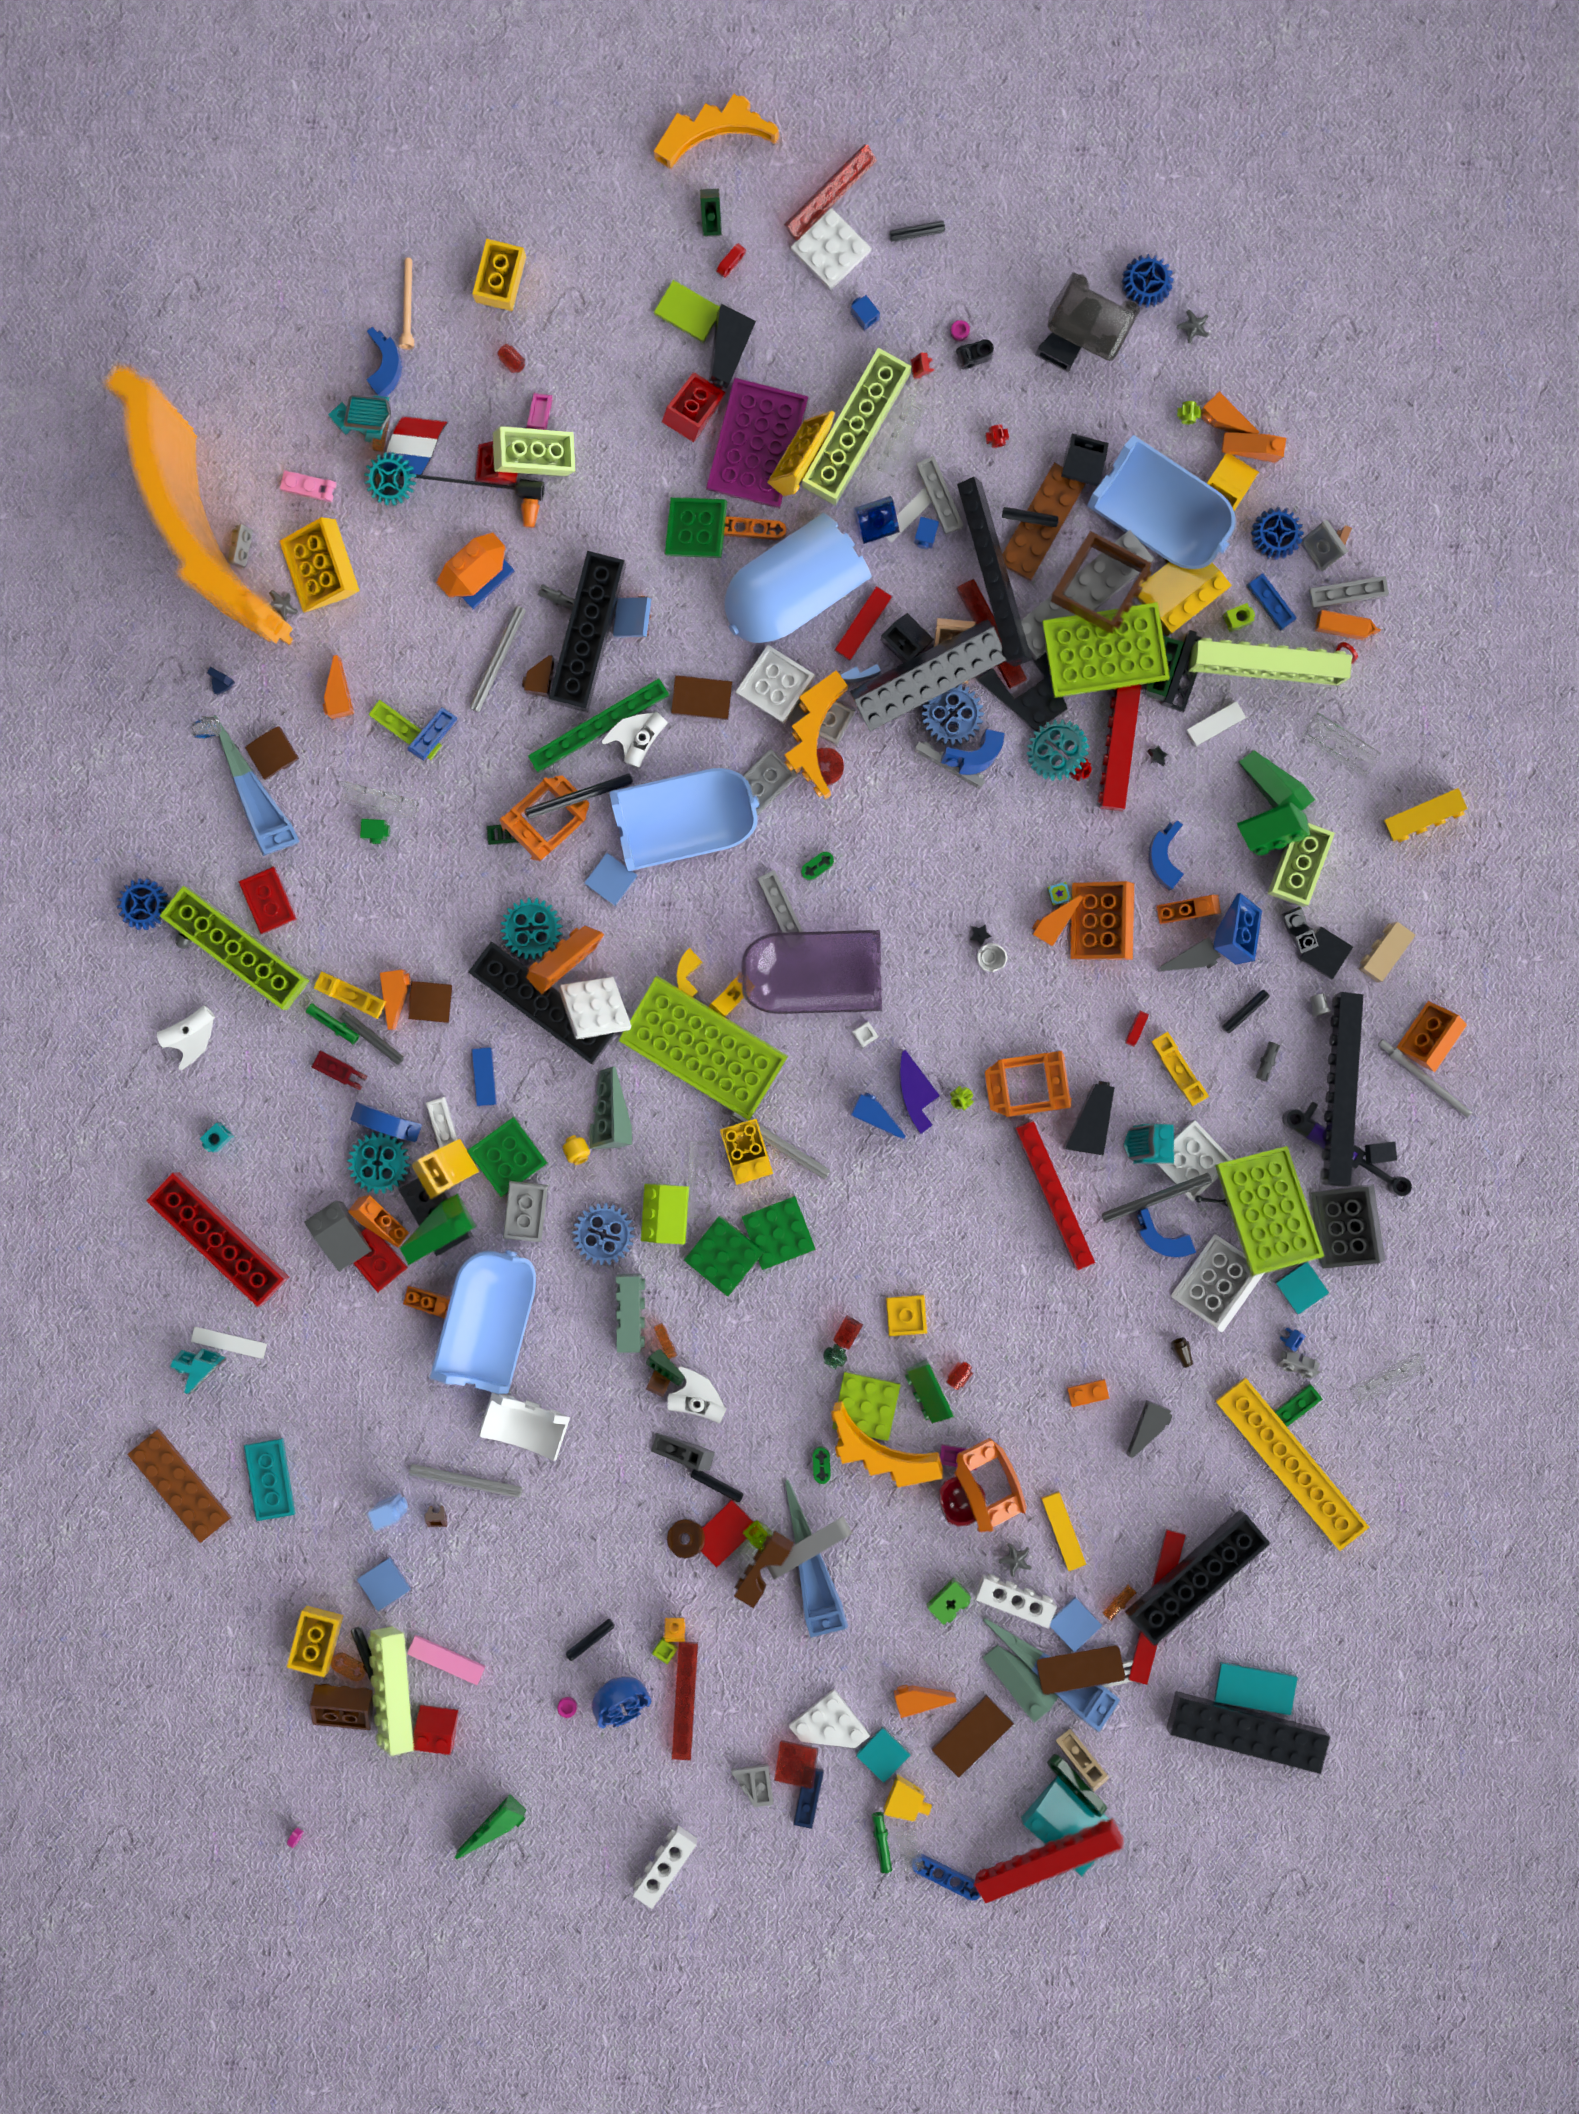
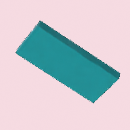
[244,1438,296,1521]
[1214,1662,1298,1715]

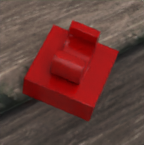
[910,352,934,379]

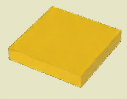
[886,1295,927,1336]

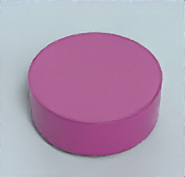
[950,320,970,341]
[557,1697,577,1718]
[287,1827,304,1849]

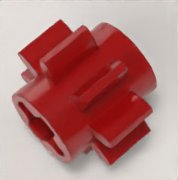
[985,424,1009,448]
[1069,757,1092,781]

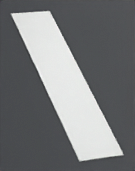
[881,488,931,543]
[191,1327,267,1359]

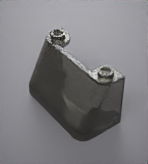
[1048,272,1140,361]

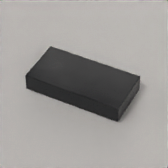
[1365,1141,1397,1164]

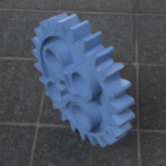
[921,684,984,746]
[573,1203,635,1266]

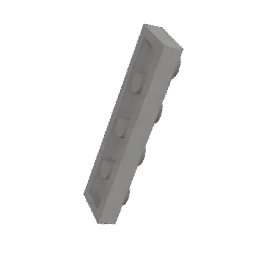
[916,456,963,535]
[1309,576,1389,609]
[914,742,985,789]
[757,870,807,948]

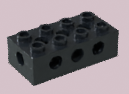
[398,1178,473,1256]

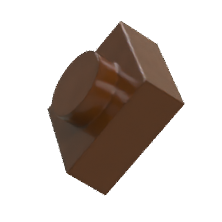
[646,1370,670,1397]

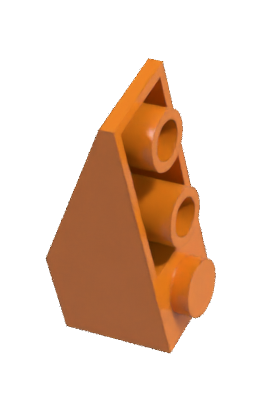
[1157,895,1222,924]
[348,1195,409,1248]
[403,1286,451,1319]

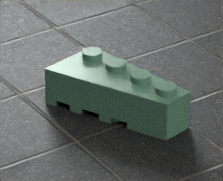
[616,1274,645,1353]

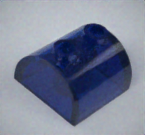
[853,496,900,544]

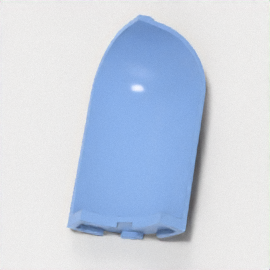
[1087,435,1236,569]
[725,513,872,643]
[609,768,759,871]
[430,1250,536,1394]

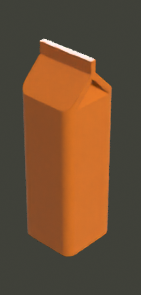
[1314,610,1381,640]

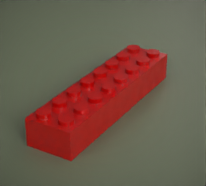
[146,1172,290,1307]

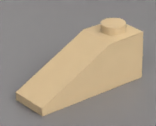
[1055,1729,1108,1791]

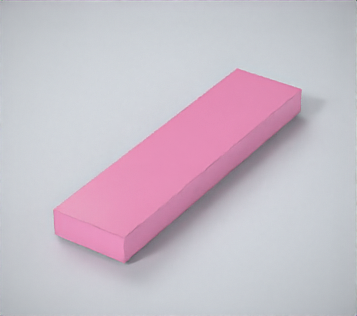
[407,1635,486,1685]

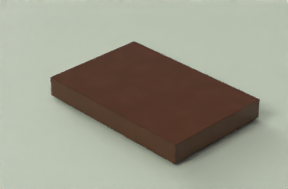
[671,675,732,720]

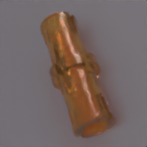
[1102,1584,1137,1621]

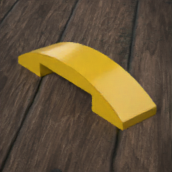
[314,971,386,1019]
[1151,1031,1209,1107]

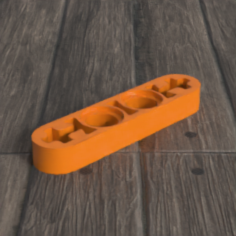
[724,516,786,540]

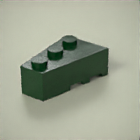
[1146,636,1183,701]

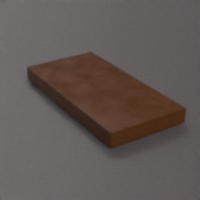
[931,1694,1014,1778]

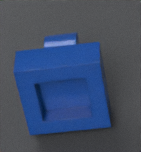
[1280,1328,1306,1352]

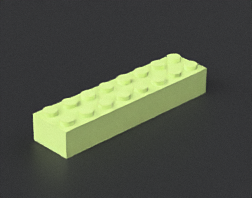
[802,348,912,506]
[1188,638,1352,686]

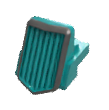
[344,395,391,443]
[1123,1124,1174,1164]
[170,1348,227,1394]

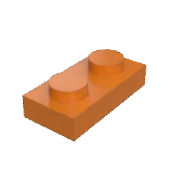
[1067,1379,1110,1407]

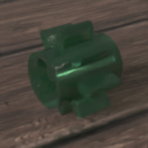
[823,1344,847,1370]

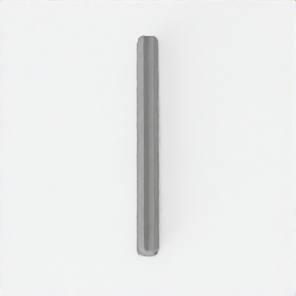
[470,606,526,712]
[730,1112,830,1179]
[409,1464,523,1498]

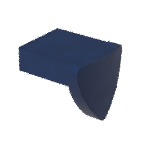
[207,667,235,695]

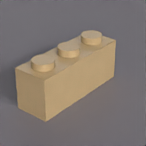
[1359,922,1416,983]

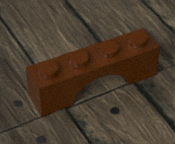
[734,1531,794,1609]

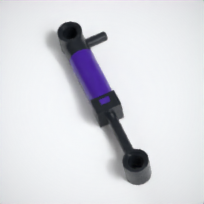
[1282,1102,1412,1196]

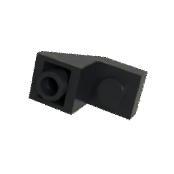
[1282,907,1319,954]

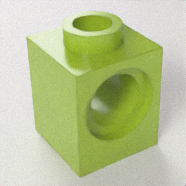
[1222,603,1255,633]

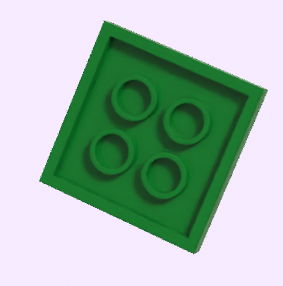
[665,497,727,558]
[467,1117,548,1197]
[742,1196,816,1270]
[684,1216,764,1297]

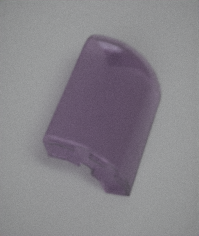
[738,930,882,1014]

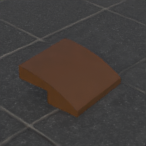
[245,726,299,780]
[408,981,452,1023]

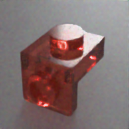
[833,1315,863,1350]

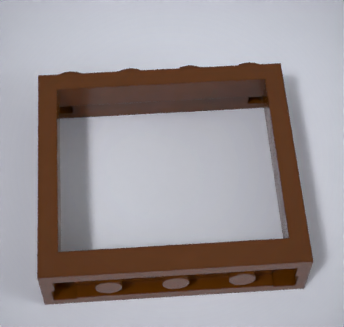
[1051,531,1152,634]

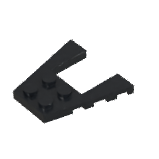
[977,652,1068,731]

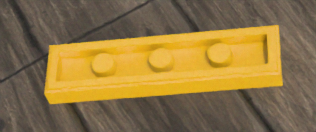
[1041,1491,1087,1571]

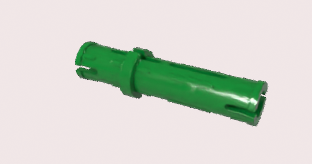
[305,1003,360,1045]
[872,1812,893,1874]

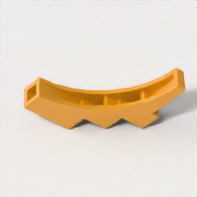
[654,93,779,169]
[784,670,848,800]
[831,1401,943,1488]

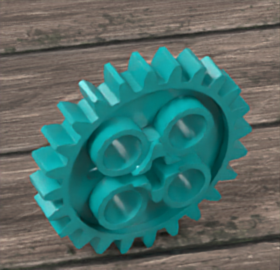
[1026,719,1089,781]
[500,898,563,960]
[347,1132,411,1194]

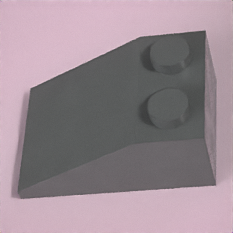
[304,1201,372,1272]

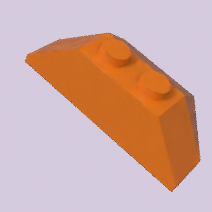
[436,532,506,597]

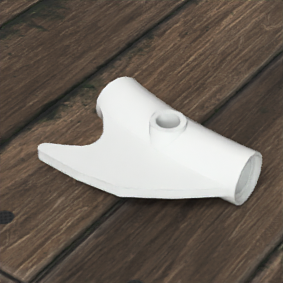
[602,711,668,768]
[157,1005,215,1070]
[668,1366,727,1424]

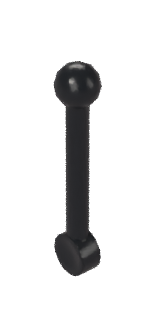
[1195,1195,1228,1207]

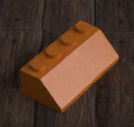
[526,925,604,994]

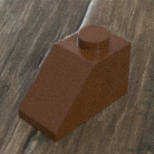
[522,655,555,697]

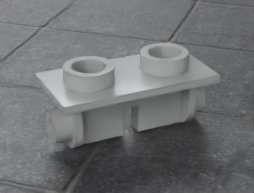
[227,524,253,567]
[1277,1350,1320,1378]

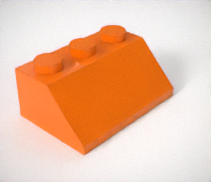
[1397,1001,1467,1072]

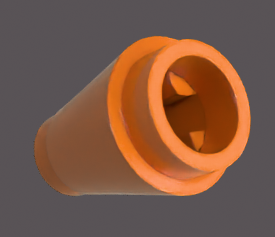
[521,499,540,528]

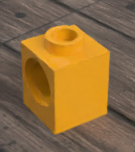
[664,1618,685,1642]

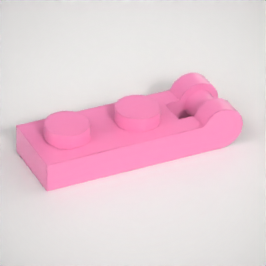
[280,470,337,502]

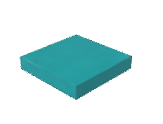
[1275,1261,1329,1315]
[856,1727,911,1783]

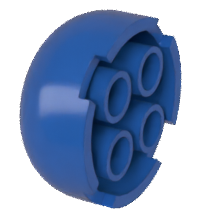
[592,1676,651,1729]

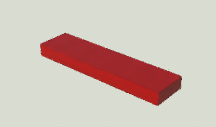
[835,586,892,661]

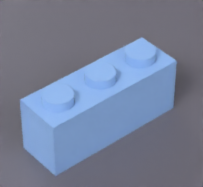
[368,1493,408,1531]

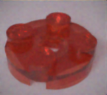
[817,748,844,786]

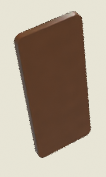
[1036,1645,1126,1695]

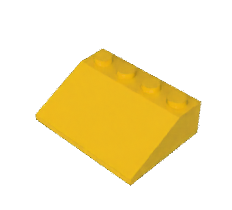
[767,410,834,497]
[280,517,360,613]
[1137,562,1232,637]

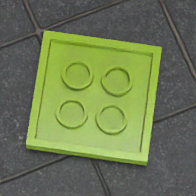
[832,1371,901,1441]

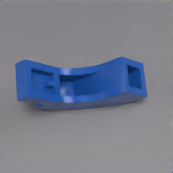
[366,326,402,397]
[941,729,1005,775]
[1148,820,1184,891]
[350,1102,422,1143]
[1136,1208,1196,1257]

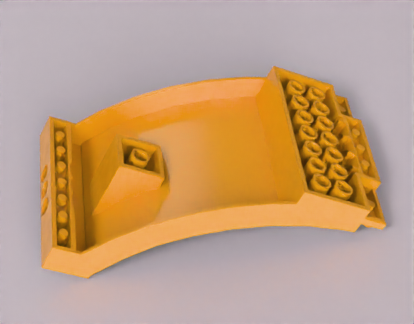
[104,364,293,645]

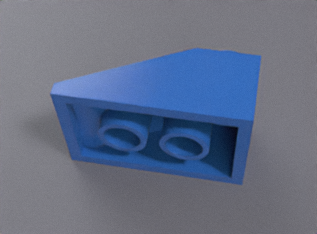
[1213,893,1262,965]
[851,1092,906,1140]

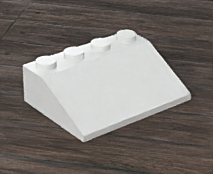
[1171,1234,1264,1333]

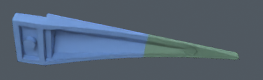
[213,715,299,856]
[785,1480,848,1637]
[983,1619,1120,1732]

